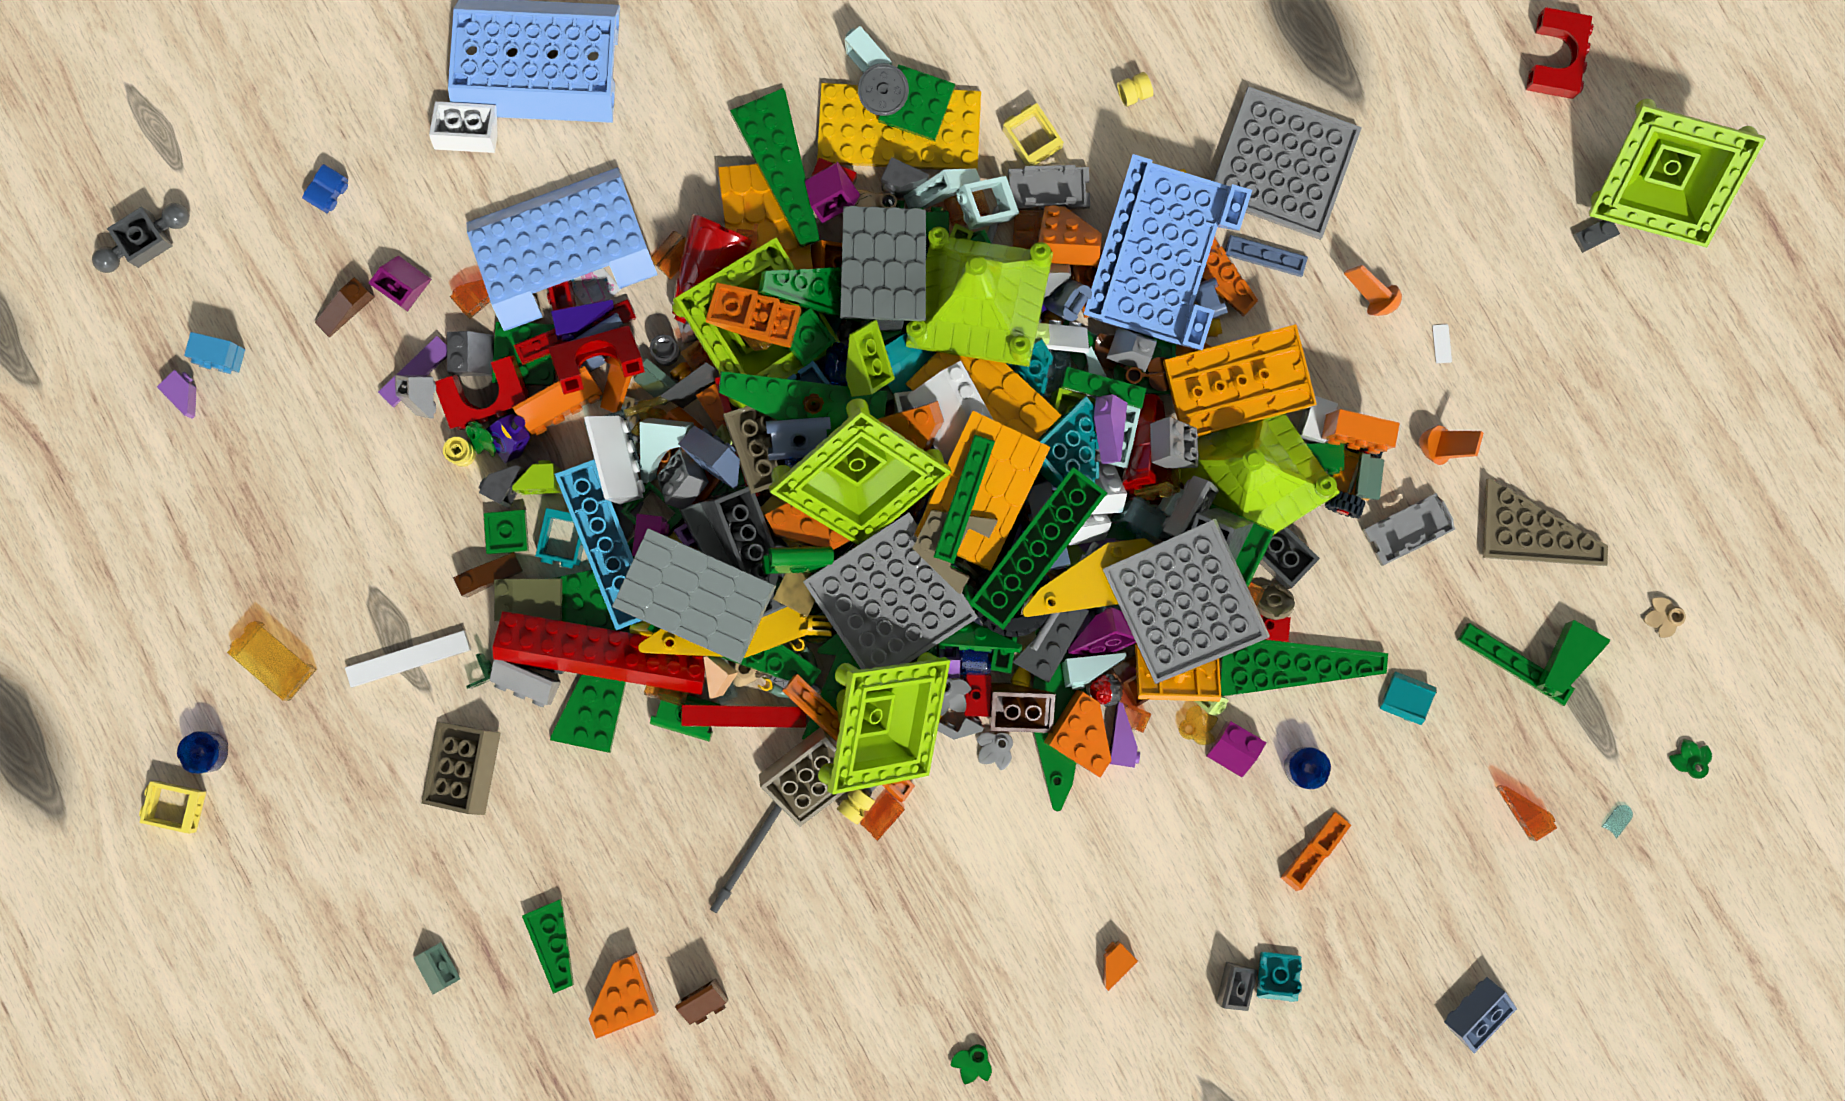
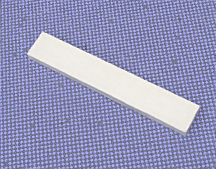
[345,631,471,687]

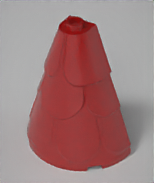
[672,214,752,324]
[1121,394,1175,505]

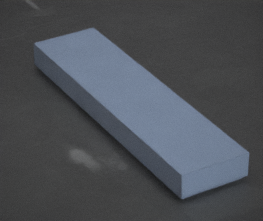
[1225,235,1308,277]

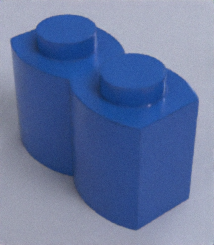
[302,164,348,214]

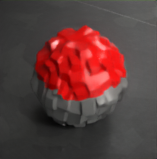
[1090,674,1123,707]

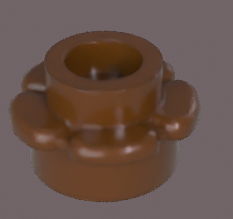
[803,393,824,414]

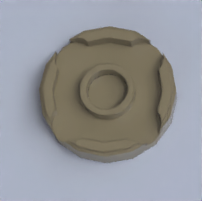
[1253,584,1295,620]

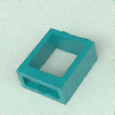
[535,508,583,569]

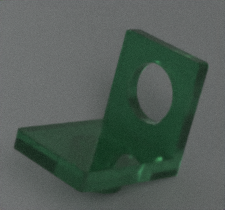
[466,653,492,689]

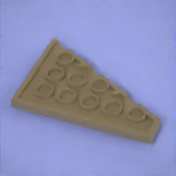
[1483,478,1608,566]

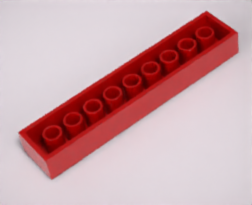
[492,611,706,695]

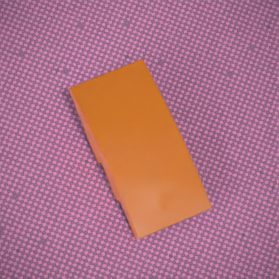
[706,283,801,348]

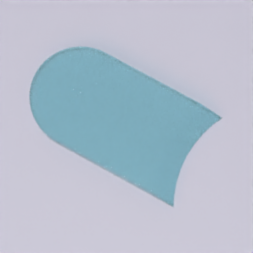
[1602,805,1633,838]

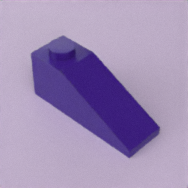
[551,299,614,341]

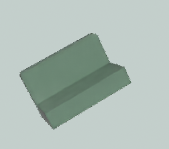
[634,359,677,405]
[1355,453,1384,500]
[414,942,460,994]

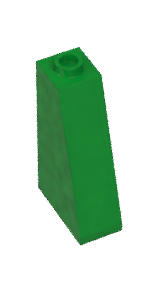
[1536,620,1610,697]

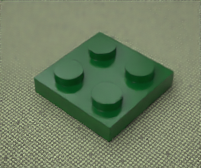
[788,308,836,367]
[484,510,529,555]

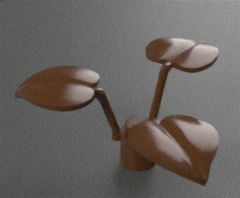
[1095,333,1170,391]

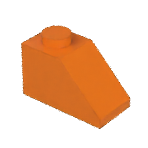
[1103,941,1138,991]

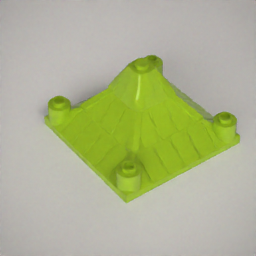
[1589,98,1766,248]
[906,227,1053,367]
[672,238,842,408]
[769,399,952,545]
[1172,414,1340,535]
[818,652,950,795]

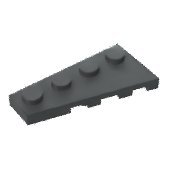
[1013,609,1090,683]

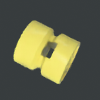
[1117,72,1153,107]
[443,437,476,467]
[837,789,875,825]

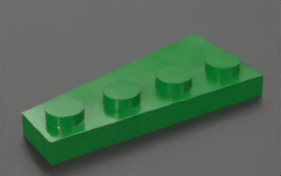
[522,899,574,994]

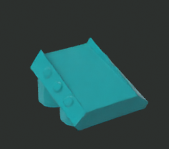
[1380,671,1437,725]
[1257,952,1302,1002]

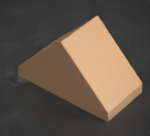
[703,656,738,698]

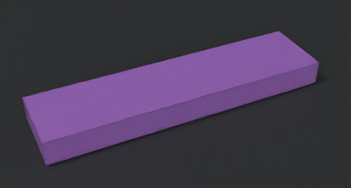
[378,336,447,407]

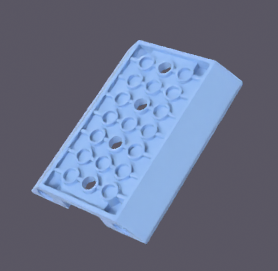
[448,0,620,123]

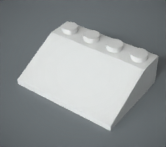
[907,361,993,464]
[584,416,645,504]

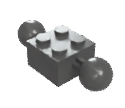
[92,203,190,273]

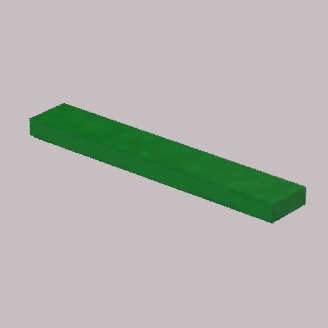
[933,435,995,564]
[1457,623,1575,706]

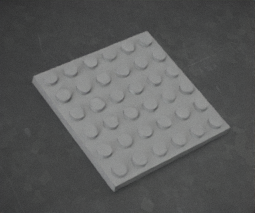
[1214,86,1362,240]
[803,512,978,669]
[1103,518,1270,684]

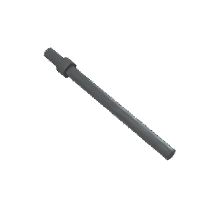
[710,803,782,913]

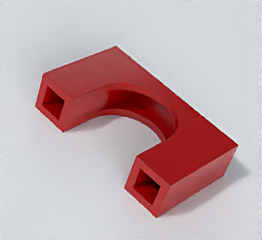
[1526,7,1594,99]
[548,325,645,395]
[435,355,530,431]

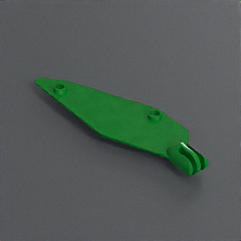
[1032,623,1087,812]

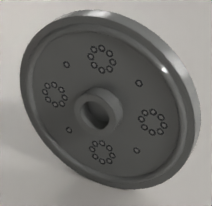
[858,63,909,116]

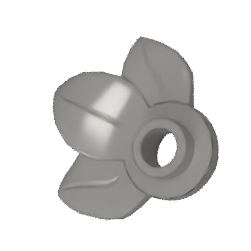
[940,677,971,716]
[976,732,1013,770]

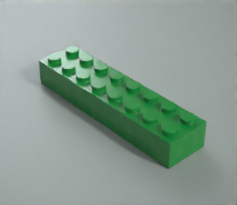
[969,467,1107,630]

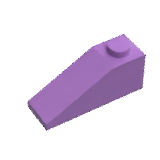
[1094,394,1127,464]
[1110,702,1140,768]

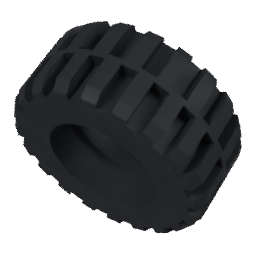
[973,558,1051,637]

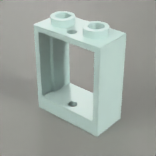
[845,26,892,73]
[956,176,1019,230]

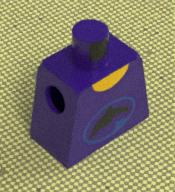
[486,414,530,464]

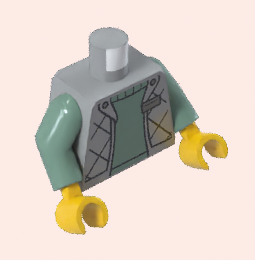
[758,638,822,698]

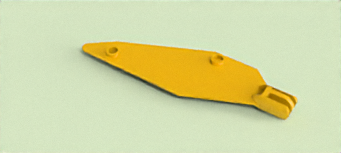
[1022,538,1155,617]
[638,607,832,658]

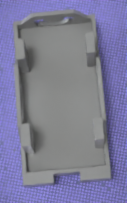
[1008,165,1090,210]
[1363,493,1455,566]

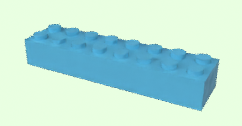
[555,460,642,630]

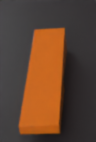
[1280,812,1351,891]

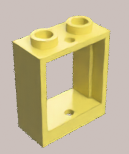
[1002,103,1064,166]
[139,781,206,834]

